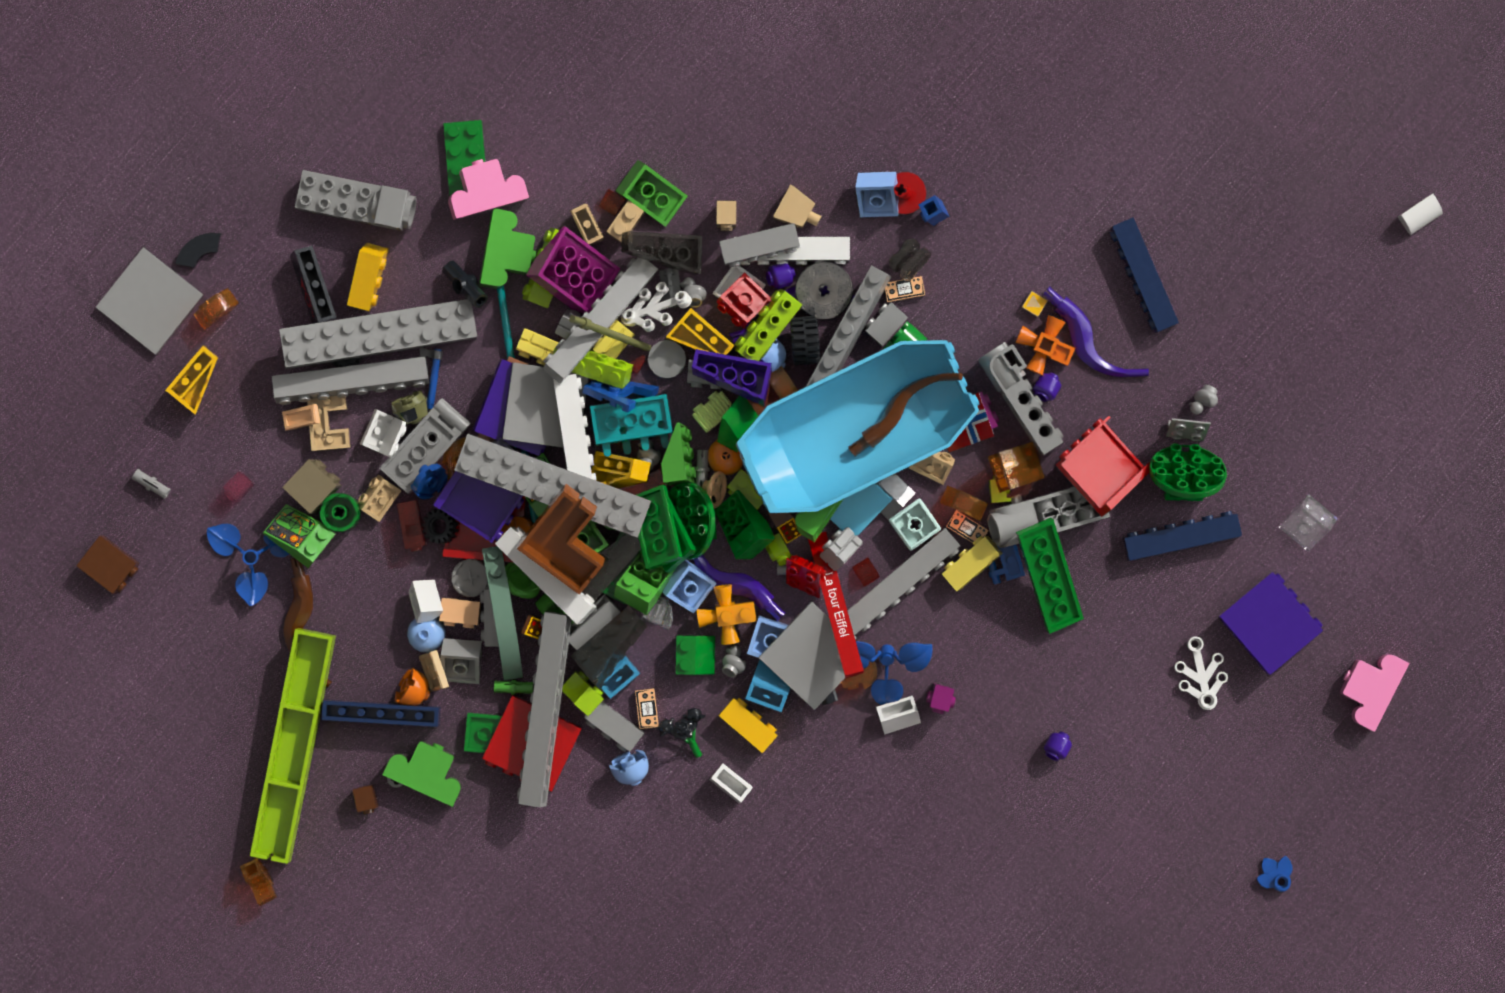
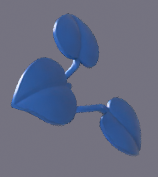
[207,524,289,606]
[856,641,933,705]

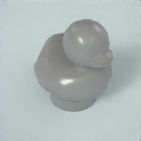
[680,277,707,308]
[1189,385,1218,415]
[637,439,661,470]
[722,645,746,678]

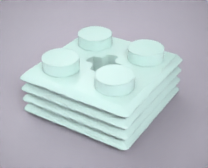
[889,498,941,551]

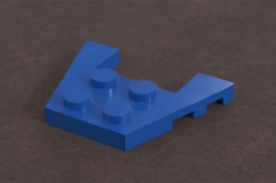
[583,380,659,412]

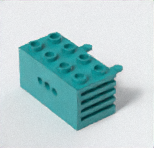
[590,394,673,457]

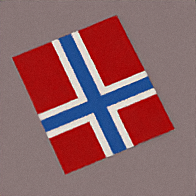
[947,393,994,452]

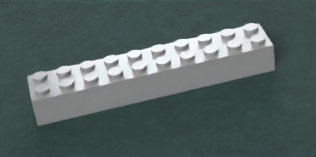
[279,299,477,369]
[454,434,651,537]

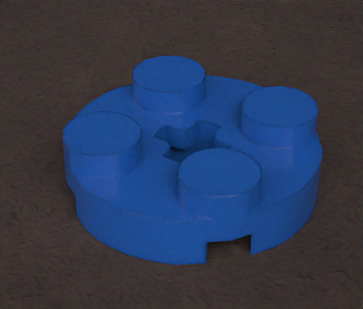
[411,464,448,500]

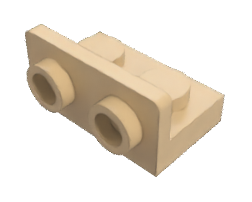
[909,452,955,485]
[358,475,401,522]

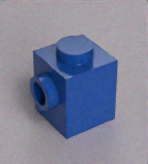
[918,195,950,226]

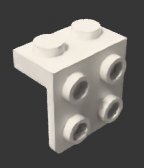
[360,409,406,458]

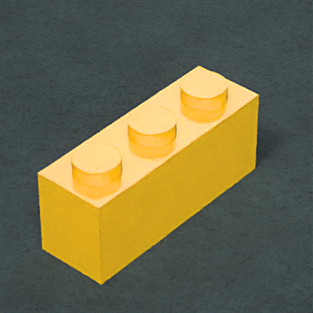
[719,698,778,753]

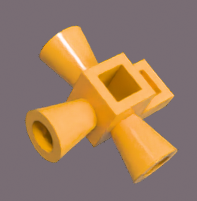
[697,584,756,645]

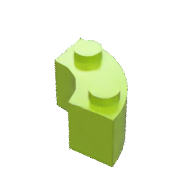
[562,670,604,716]

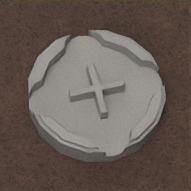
[648,340,686,378]
[452,559,488,597]

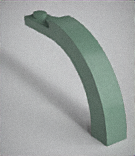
[482,546,523,680]

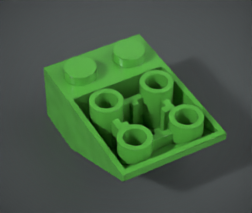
[661,422,696,486]
[614,550,677,615]

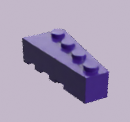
[692,349,772,407]

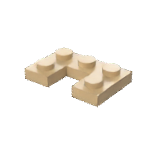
[307,396,351,451]

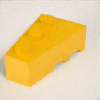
[347,243,389,311]
[666,308,735,355]
[166,345,218,415]
[591,451,651,489]

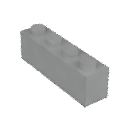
[719,223,800,268]

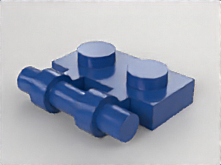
[988,545,1025,585]

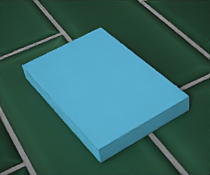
[830,483,892,536]

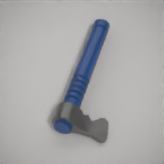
[420,347,443,409]

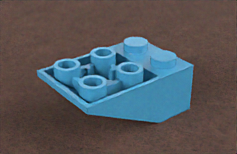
[574,634,640,699]
[745,659,790,712]

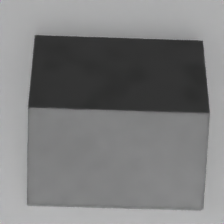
[876,474,915,520]

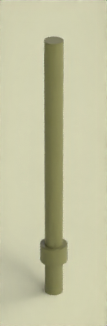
[569,315,651,352]

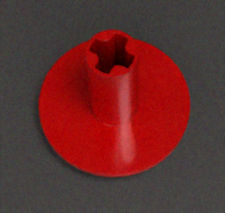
[894,172,926,214]

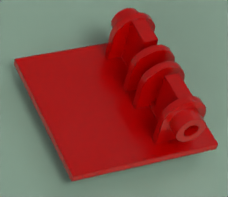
[786,555,826,598]

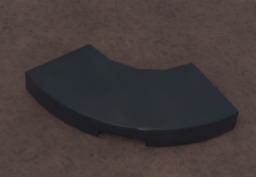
[175,233,221,268]

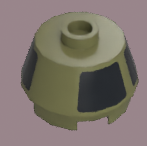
[392,390,428,424]

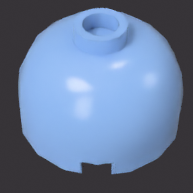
[759,339,786,374]
[407,618,446,653]
[609,750,649,786]

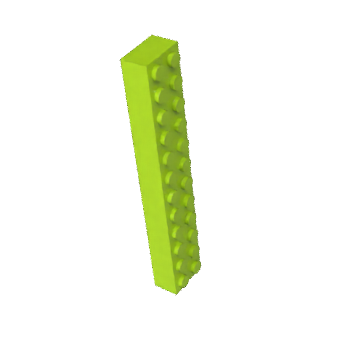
[250,628,336,864]

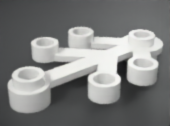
[621,282,692,332]
[1174,636,1228,710]

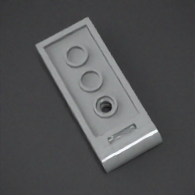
[379,398,471,494]

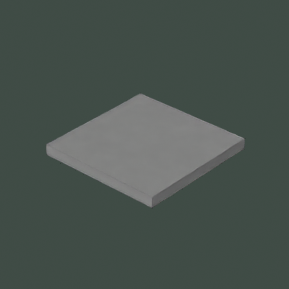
[96,247,204,355]
[502,362,588,448]
[759,601,845,710]

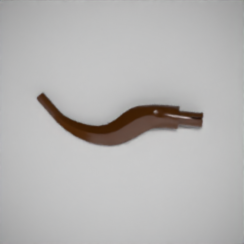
[848,373,963,457]
[283,558,332,688]

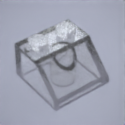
[1279,494,1338,552]

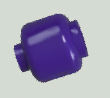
[766,263,796,289]
[1033,372,1061,402]
[1044,731,1072,761]

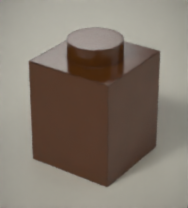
[353,784,378,815]

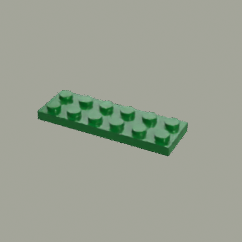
[1016,517,1084,634]

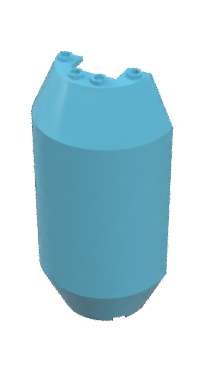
[736,340,980,513]

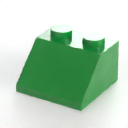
[717,396,758,452]
[676,635,715,675]

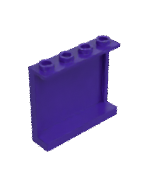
[473,359,546,456]
[434,471,525,543]
[1219,572,1323,676]

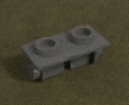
[659,268,681,308]

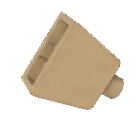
[773,184,822,228]

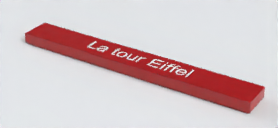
[808,532,864,678]

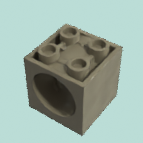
[282,459,342,514]

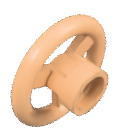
[702,471,727,509]

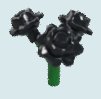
[658,708,705,758]

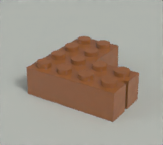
[517,484,605,595]

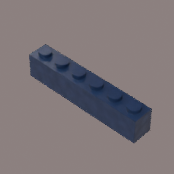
[1109,217,1179,333]
[1123,511,1242,561]
[322,700,441,727]

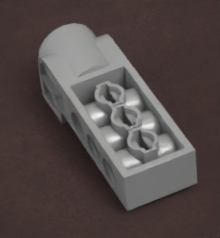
[295,170,417,231]
[977,342,1064,456]
[987,487,1110,548]

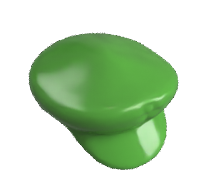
[505,562,540,599]

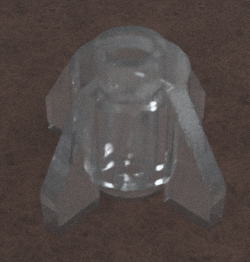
[641,596,673,630]

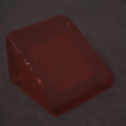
[599,189,625,216]
[630,355,647,374]
[852,557,880,587]

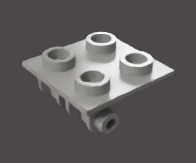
[1166,418,1211,442]

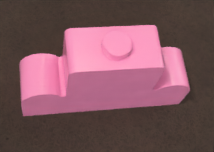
[448,159,529,220]
[1340,654,1410,732]

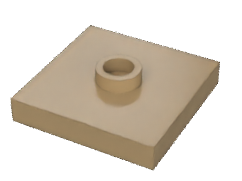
[419,650,449,692]

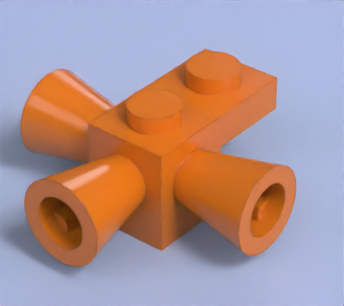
[1015,315,1075,375]

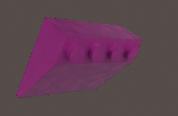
[526,226,620,316]

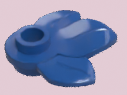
[1257,856,1293,892]

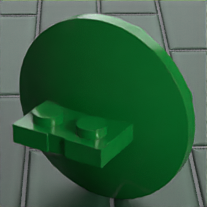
[1149,444,1227,501]
[668,483,717,560]

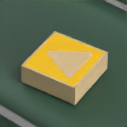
[1021,291,1048,317]

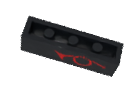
[290,246,336,324]

